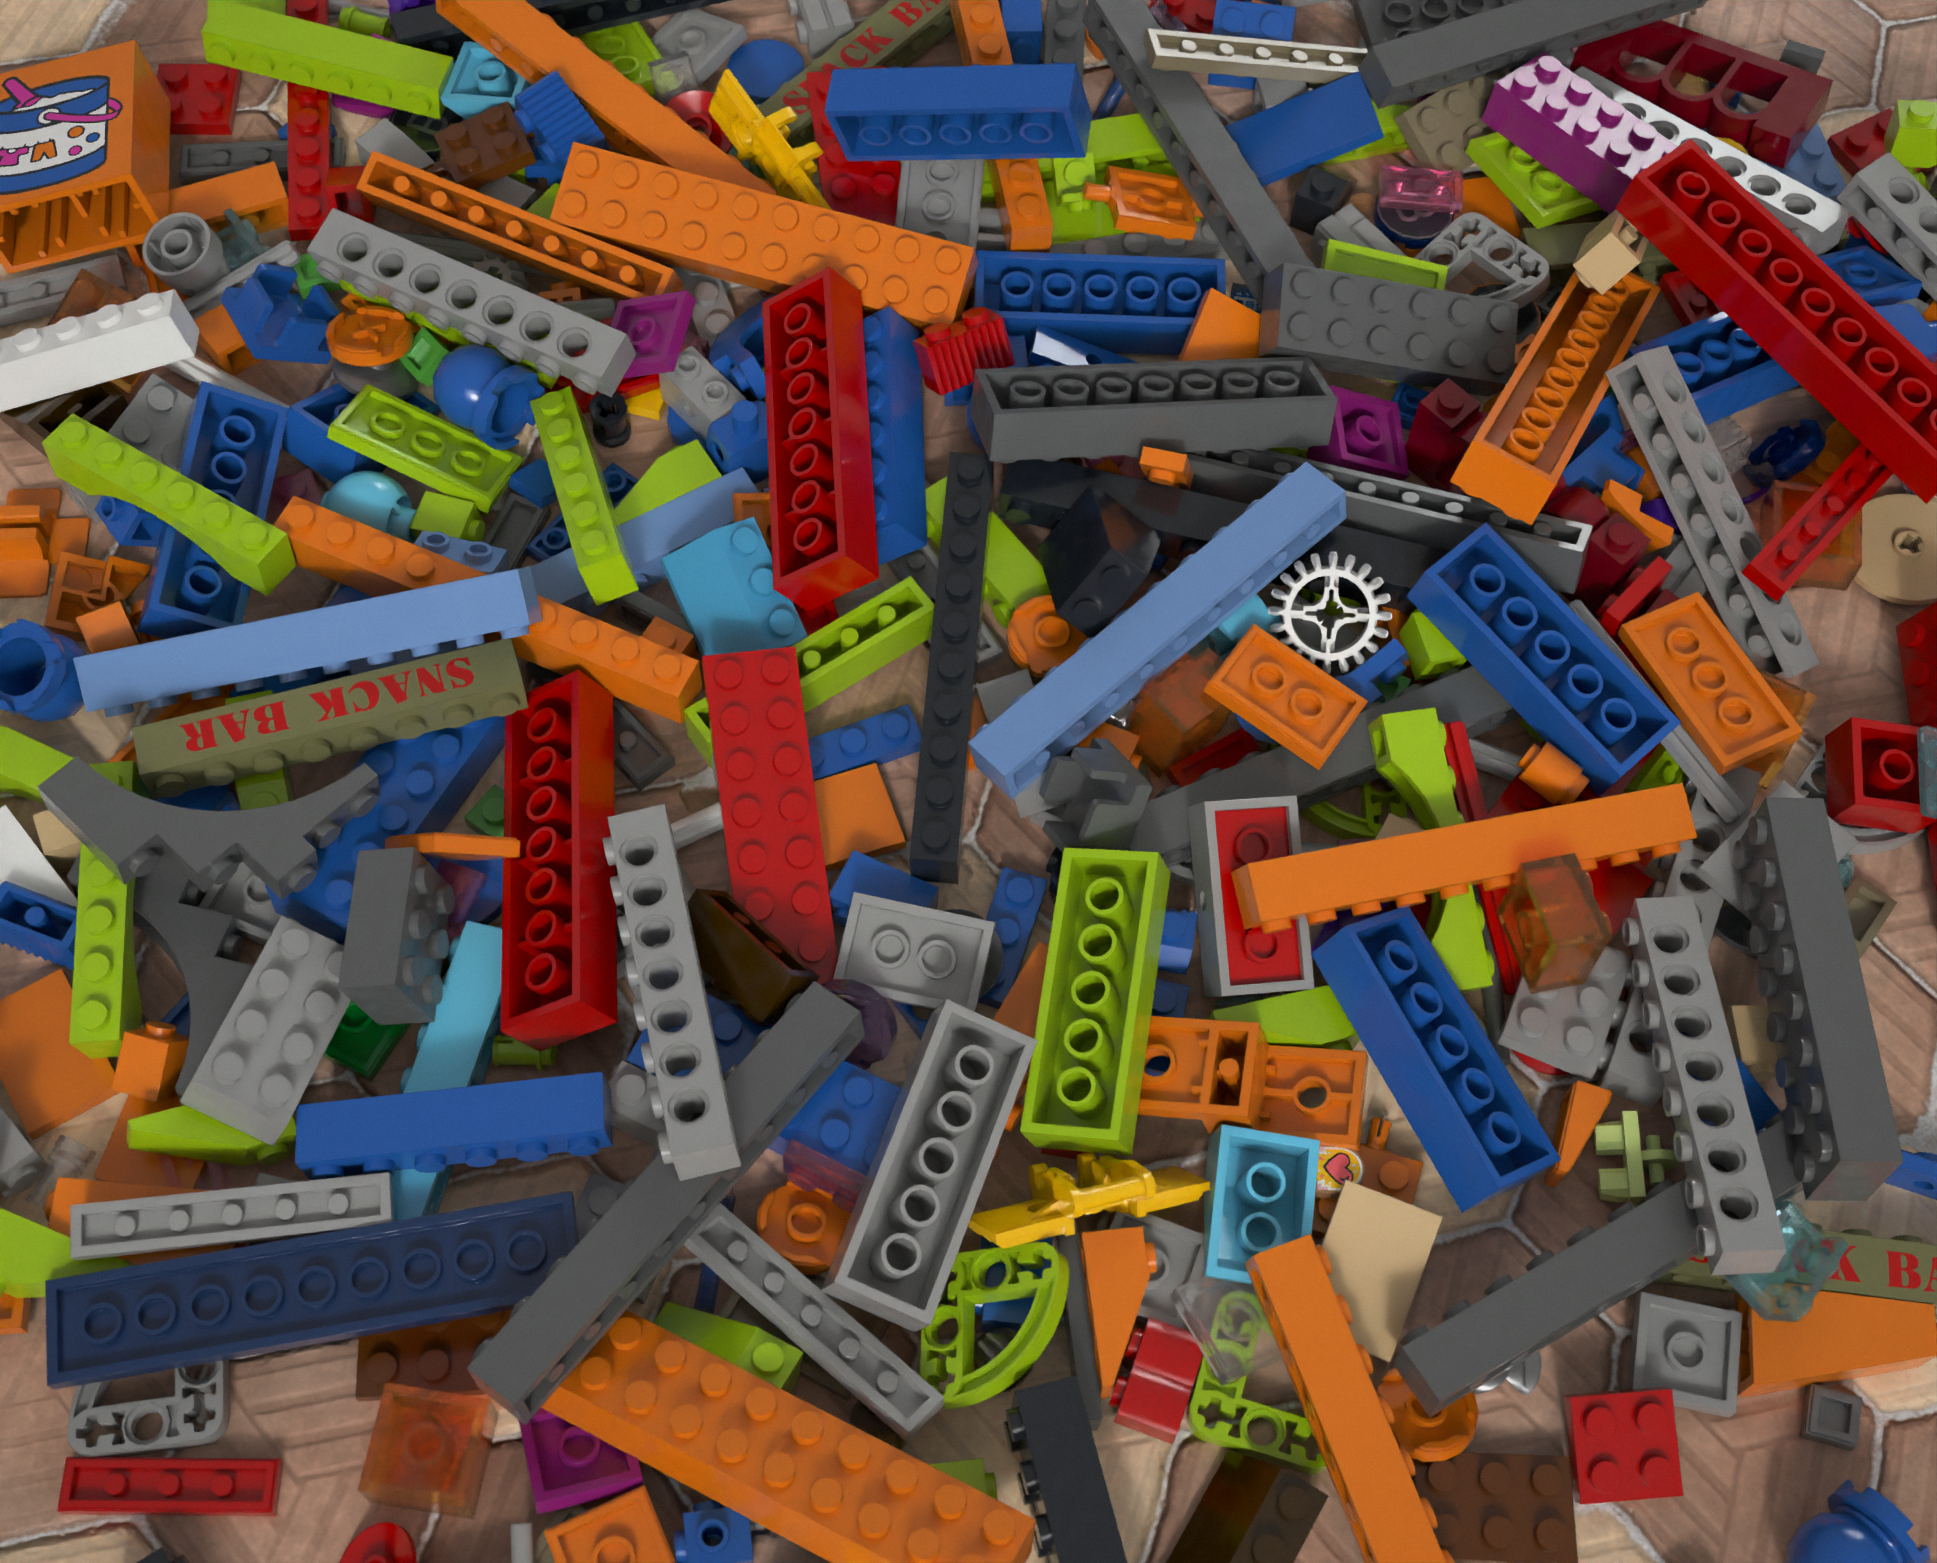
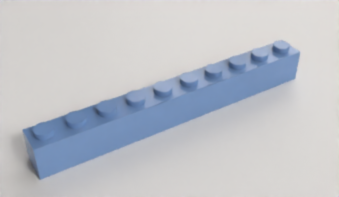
[968,461,1347,799]
[347,467,760,676]
[73,566,542,717]

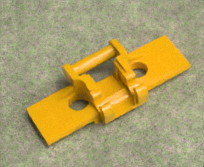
[709,69,832,210]
[968,1152,1210,1249]

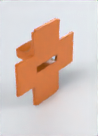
[0,488,91,598]

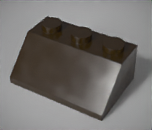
[1166,1450,1329,1563]

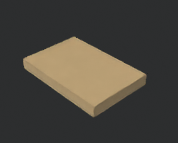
[1321,1179,1443,1362]

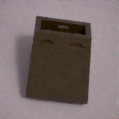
[0,381,128,458]

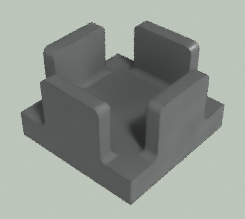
[1039,738,1153,852]

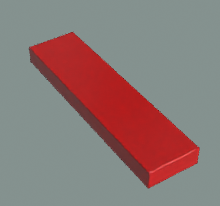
[57,1457,283,1516]

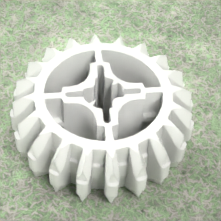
[1268,551,1392,674]

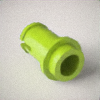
[338,6,392,39]
[492,1035,557,1070]

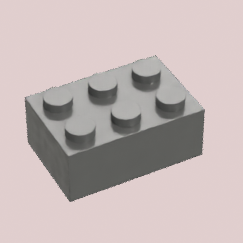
[338,847,455,1025]

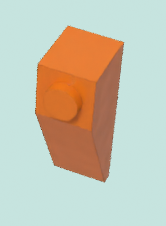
[1079,1226,1157,1399]

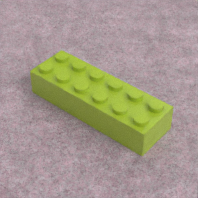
[1020,847,1171,1156]

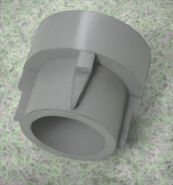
[142,212,230,297]

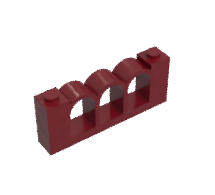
[1570,20,1833,169]
[1405,378,1651,620]

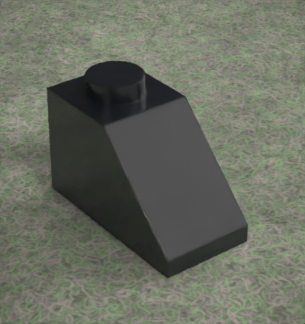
[1289,166,1357,236]

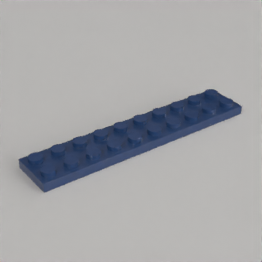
[45,1191,579,1390]

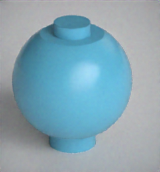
[320,471,417,544]

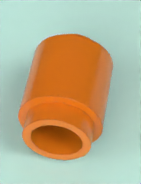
[1516,741,1590,805]

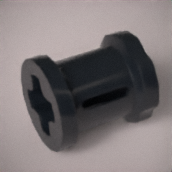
[589,392,632,448]

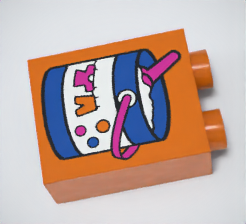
[0,40,171,274]

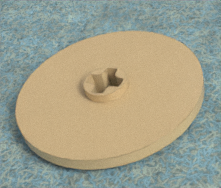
[1840,494,1937,605]

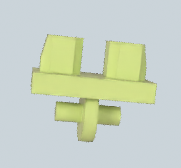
[1593,1111,1678,1207]

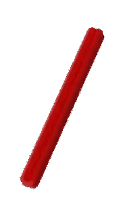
[1444,721,1526,995]

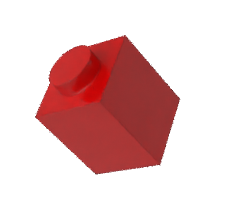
[325,165,377,223]

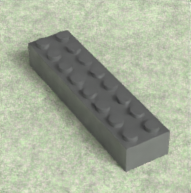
[971,356,1338,463]
[1733,797,1903,1201]

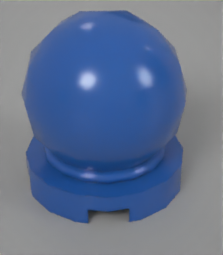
[433,344,545,450]
[0,619,87,722]
[1785,1480,1930,1563]

